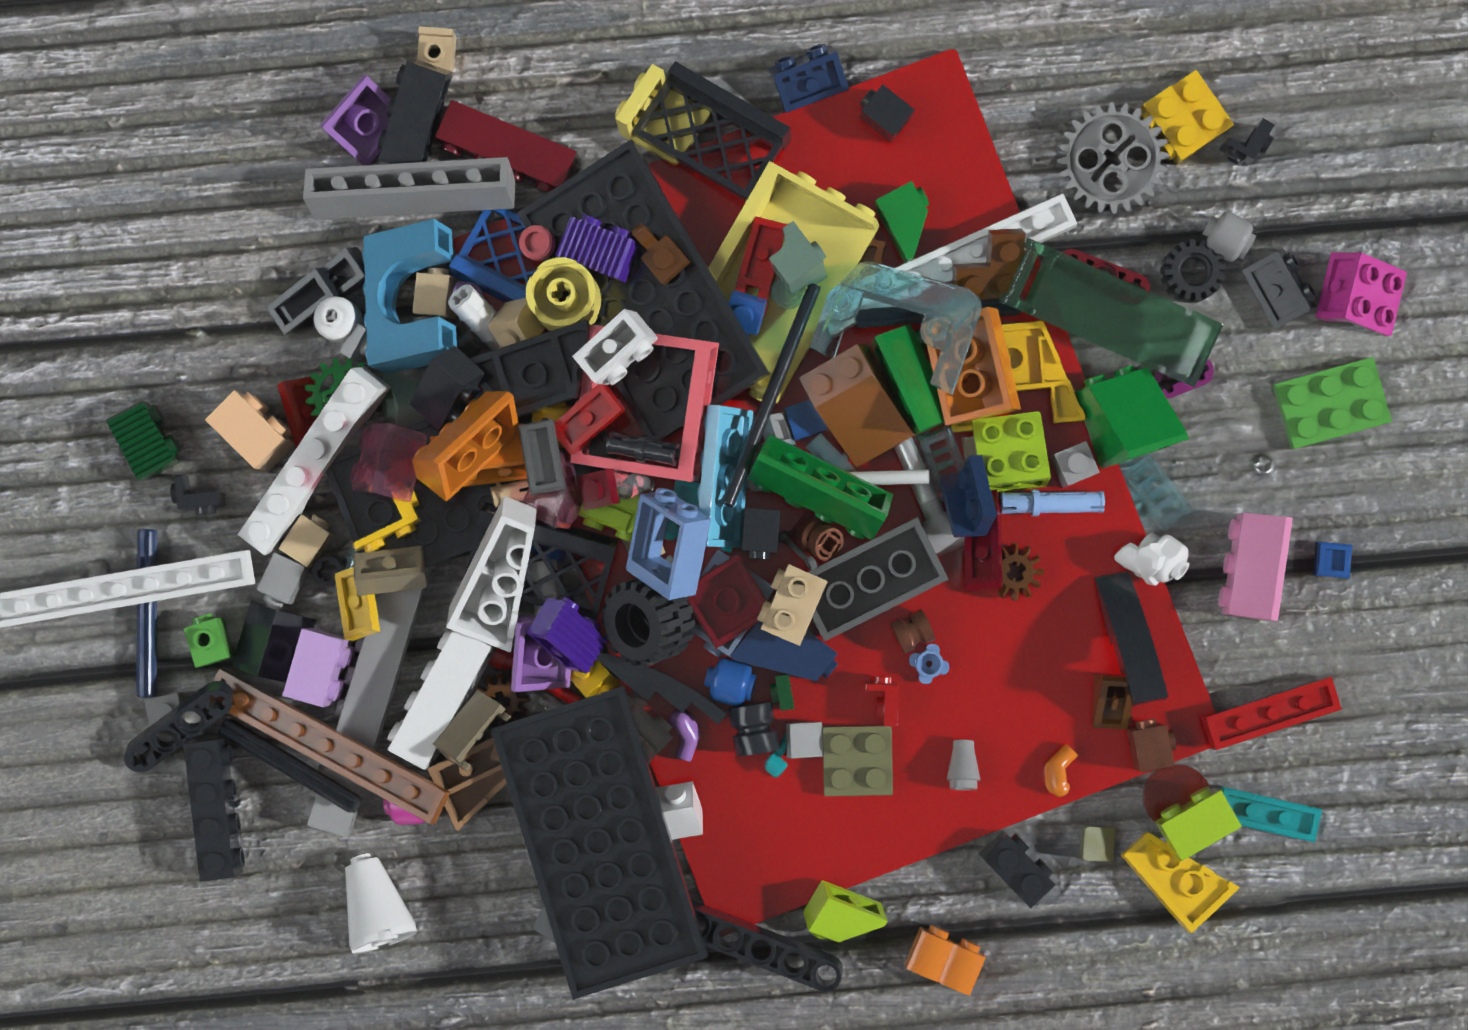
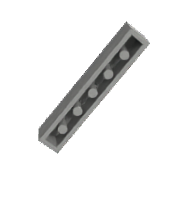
[303,157,515,220]

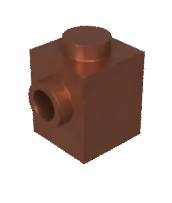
[1127,718,1176,772]

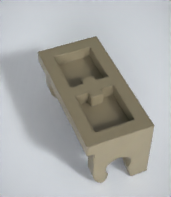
[433,690,511,771]

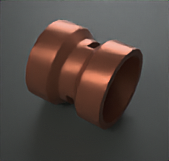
[796,518,844,561]
[890,609,936,654]

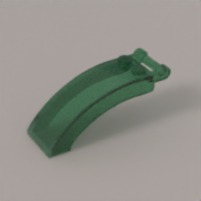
[999,238,1224,387]

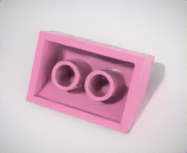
[1218,513,1293,621]

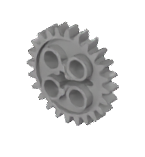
[1057,102,1170,214]

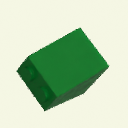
[1075,365,1189,469]

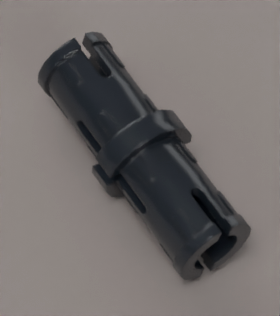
[606,431,680,466]

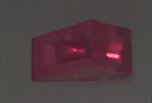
[522,448,582,529]

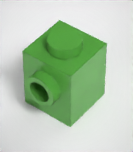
[183,613,235,668]

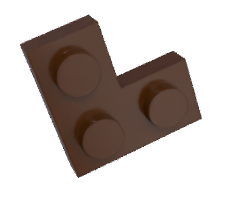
[951,228,1026,301]

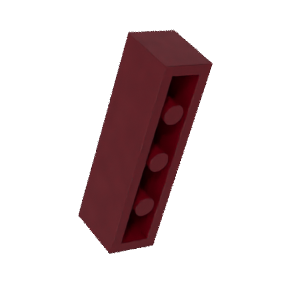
[435,100,579,194]

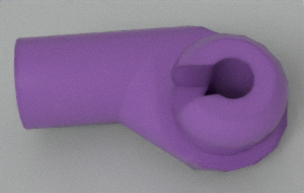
[669,710,701,762]

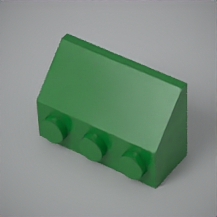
[871,324,945,437]

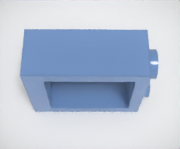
[626,488,711,600]

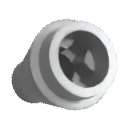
[946,740,981,790]

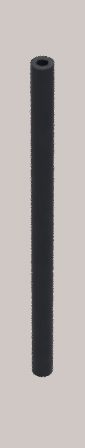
[721,283,821,507]

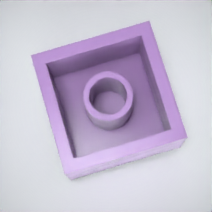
[282,628,355,707]

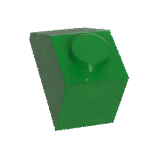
[874,181,929,264]

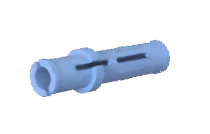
[1000,489,1105,516]

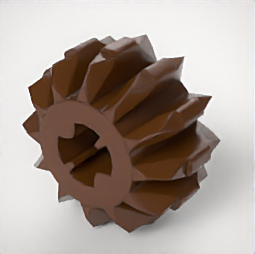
[997,543,1044,601]
[475,671,532,728]

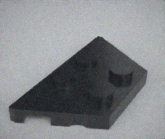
[469,320,590,418]

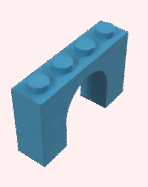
[362,219,457,374]

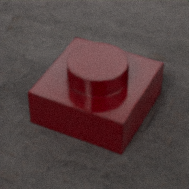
[578,469,620,511]

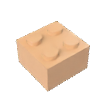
[205,390,295,472]

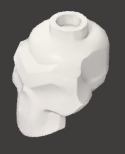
[1114,533,1189,586]

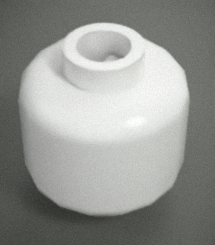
[313,296,363,344]

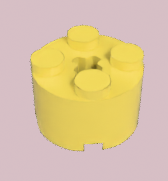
[526,257,601,331]

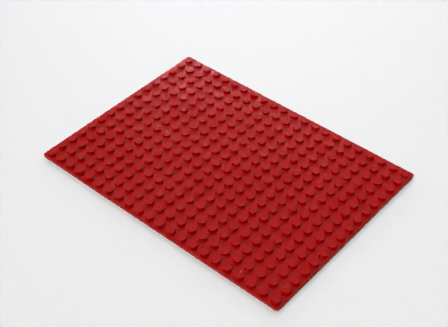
[453,49,1216,937]

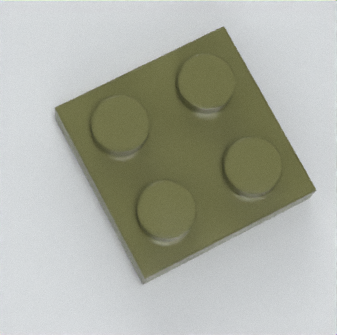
[822,725,893,796]

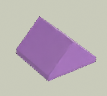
[320,74,391,166]
[511,614,571,692]

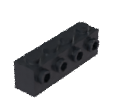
[183,738,245,882]

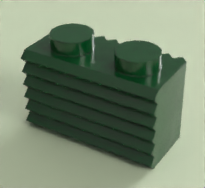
[106,401,181,481]

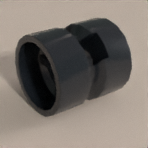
[728,701,780,756]

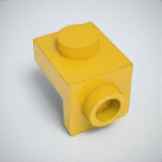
[570,660,621,698]

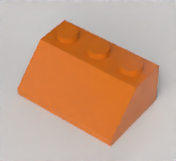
[922,307,1021,425]
[412,391,519,502]

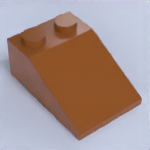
[799,344,916,467]

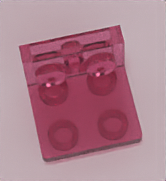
[350,423,428,502]

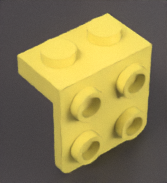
[615,64,710,165]

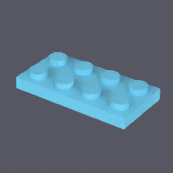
[697,405,753,548]

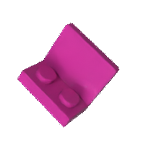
[1315,252,1407,336]

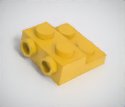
[1140,70,1234,165]

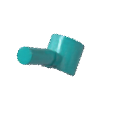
[764,732,788,777]

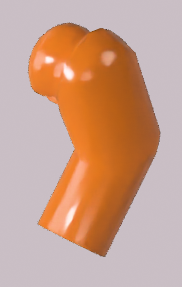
[1044,744,1078,797]

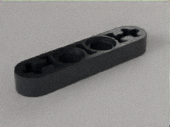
[124,681,234,772]

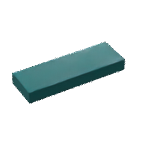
[1219,786,1322,843]

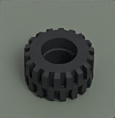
[601,578,695,667]

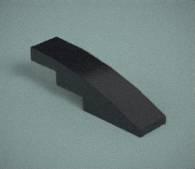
[1094,571,1169,706]
[597,651,727,724]

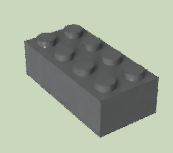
[808,517,948,642]

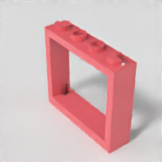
[570,324,719,482]

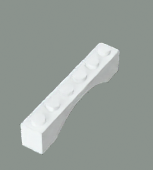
[238,367,391,555]

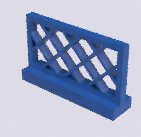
[449,209,563,303]

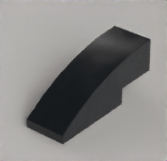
[266,247,365,335]

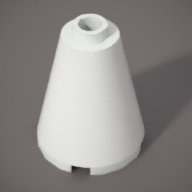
[345,853,417,954]

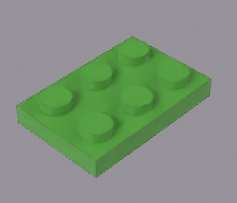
[1273,357,1392,450]

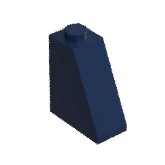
[730,621,838,681]

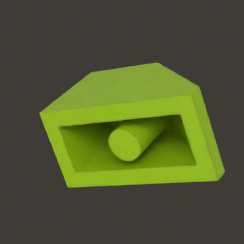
[803,880,888,942]

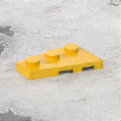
[1120,832,1240,933]

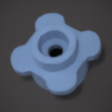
[909,644,949,684]

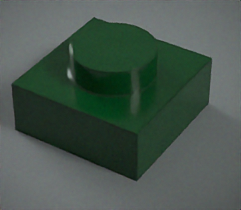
[769,674,795,711]

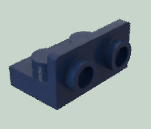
[768,44,849,113]
[939,455,997,538]

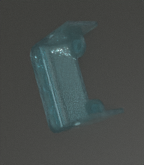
[810,261,981,395]

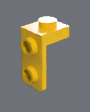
[352,482,421,554]

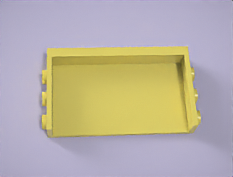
[708,161,880,404]

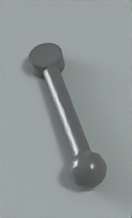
[778,530,817,571]

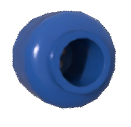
[704,658,757,707]

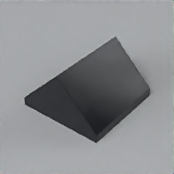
[232,601,317,683]

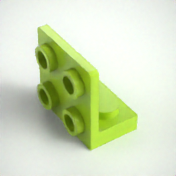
[972,411,1051,493]

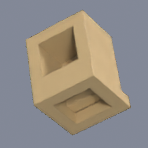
[417,26,457,77]

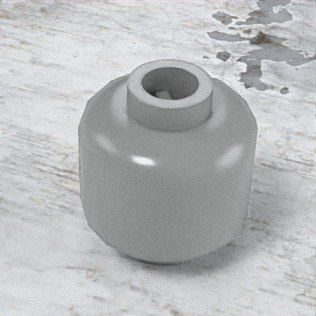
[1202,211,1256,262]

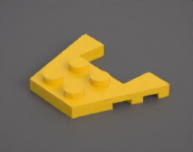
[951,321,1085,433]

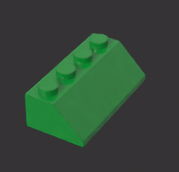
[747,434,894,540]

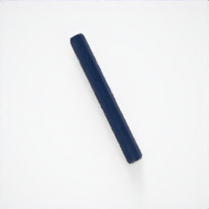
[136,529,157,698]

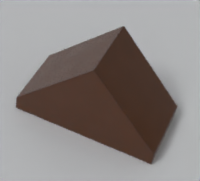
[1092,674,1132,729]

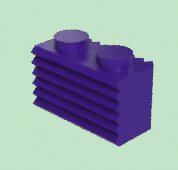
[556,214,640,283]
[527,597,607,673]

